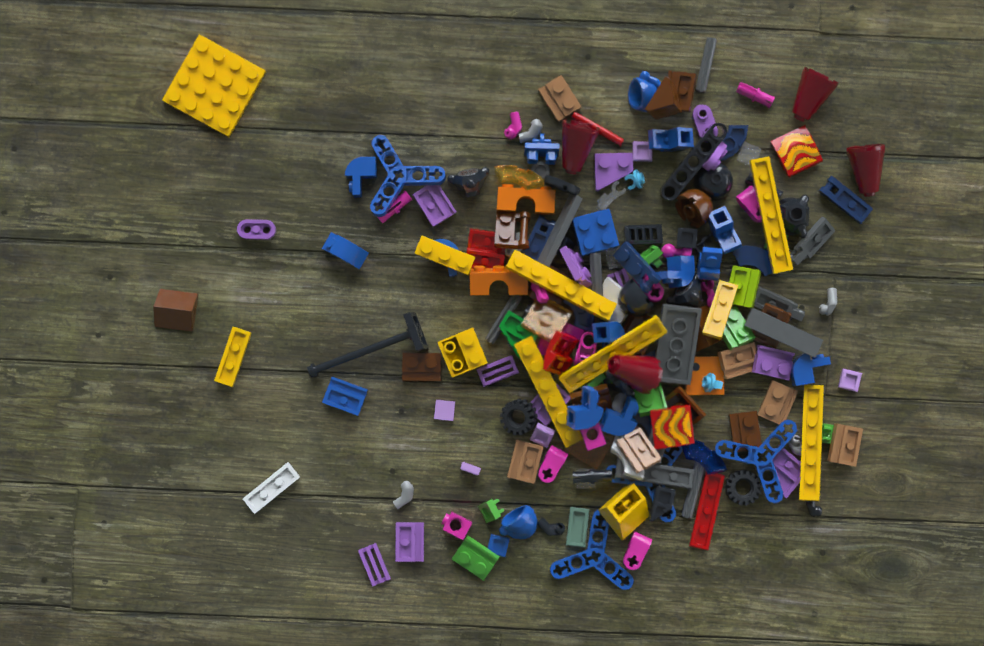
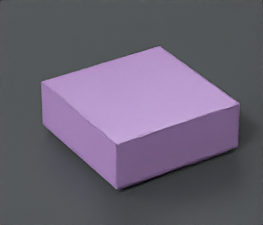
[633,141,652,162]
[838,369,862,392]
[434,400,455,421]
[530,423,555,448]
[461,462,481,475]

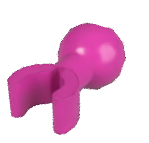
[661,244,692,258]
[701,280,715,308]

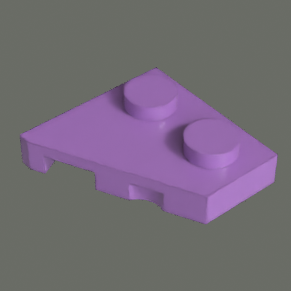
[594,153,633,191]
[771,445,801,498]

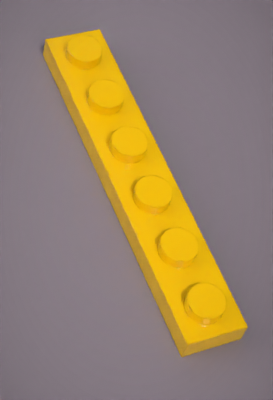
[749,156,793,274]
[505,250,617,322]
[559,315,667,393]
[514,336,583,448]
[799,385,824,501]

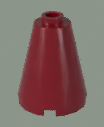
[792,67,839,122]
[562,120,600,174]
[847,144,886,197]
[607,355,663,394]

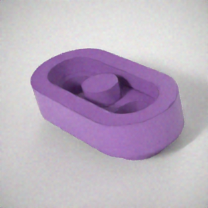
[692,105,718,143]
[702,142,728,171]
[237,219,276,240]

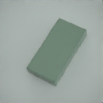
[566,507,590,548]

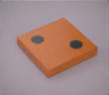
[685,356,724,395]

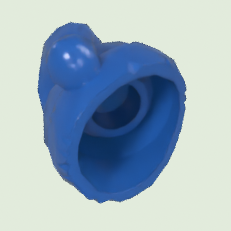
[628,71,661,112]
[499,505,537,539]

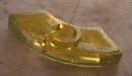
[495,165,544,190]

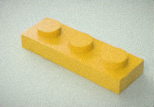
[414,236,475,275]
[702,280,738,340]
[214,327,252,387]

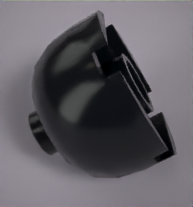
[694,163,733,201]
[619,278,656,317]

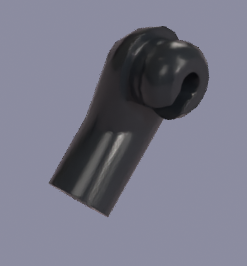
[806,501,822,517]
[537,517,565,536]

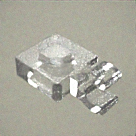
[596,181,626,211]

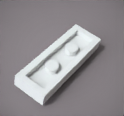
[243,462,300,514]

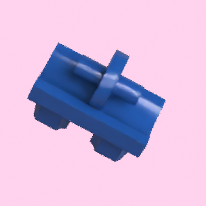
[524,133,559,165]

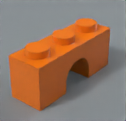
[497,184,556,215]
[470,265,528,295]

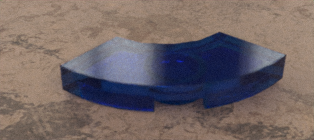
[682,440,727,475]

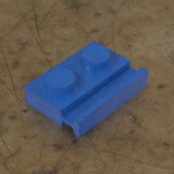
[322,377,368,416]

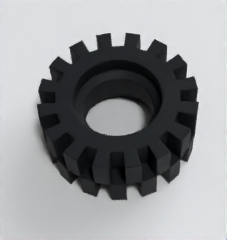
[500,399,538,435]
[725,470,761,505]

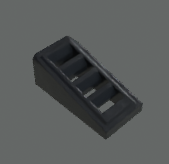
[623,224,663,245]

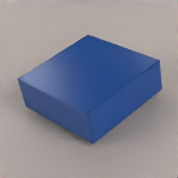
[488,534,510,557]

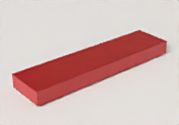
[689,471,725,550]

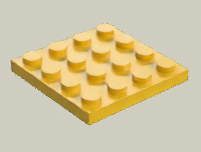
[162,34,266,137]

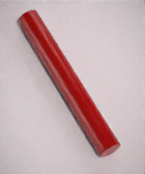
[571,112,624,146]

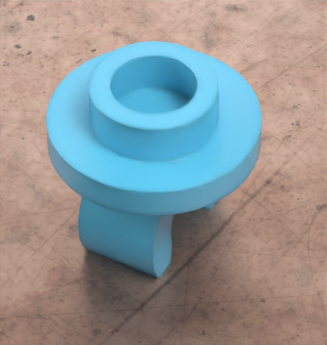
[625,170,645,189]
[702,373,723,392]

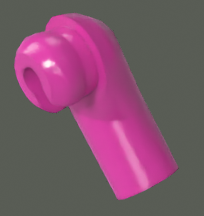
[504,112,522,139]

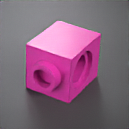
[580,422,606,450]
[441,512,472,540]

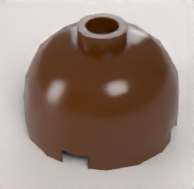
[675,189,713,228]

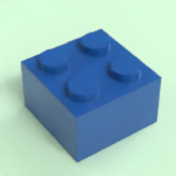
[572,208,619,257]

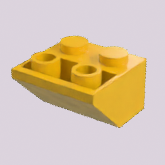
[437,328,488,378]
[598,483,649,540]

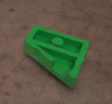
[499,310,542,361]

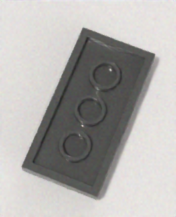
[655,304,702,385]

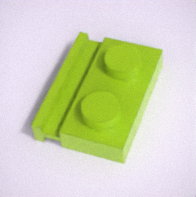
[729,265,761,308]

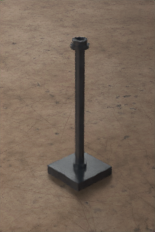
[307,312,429,377]

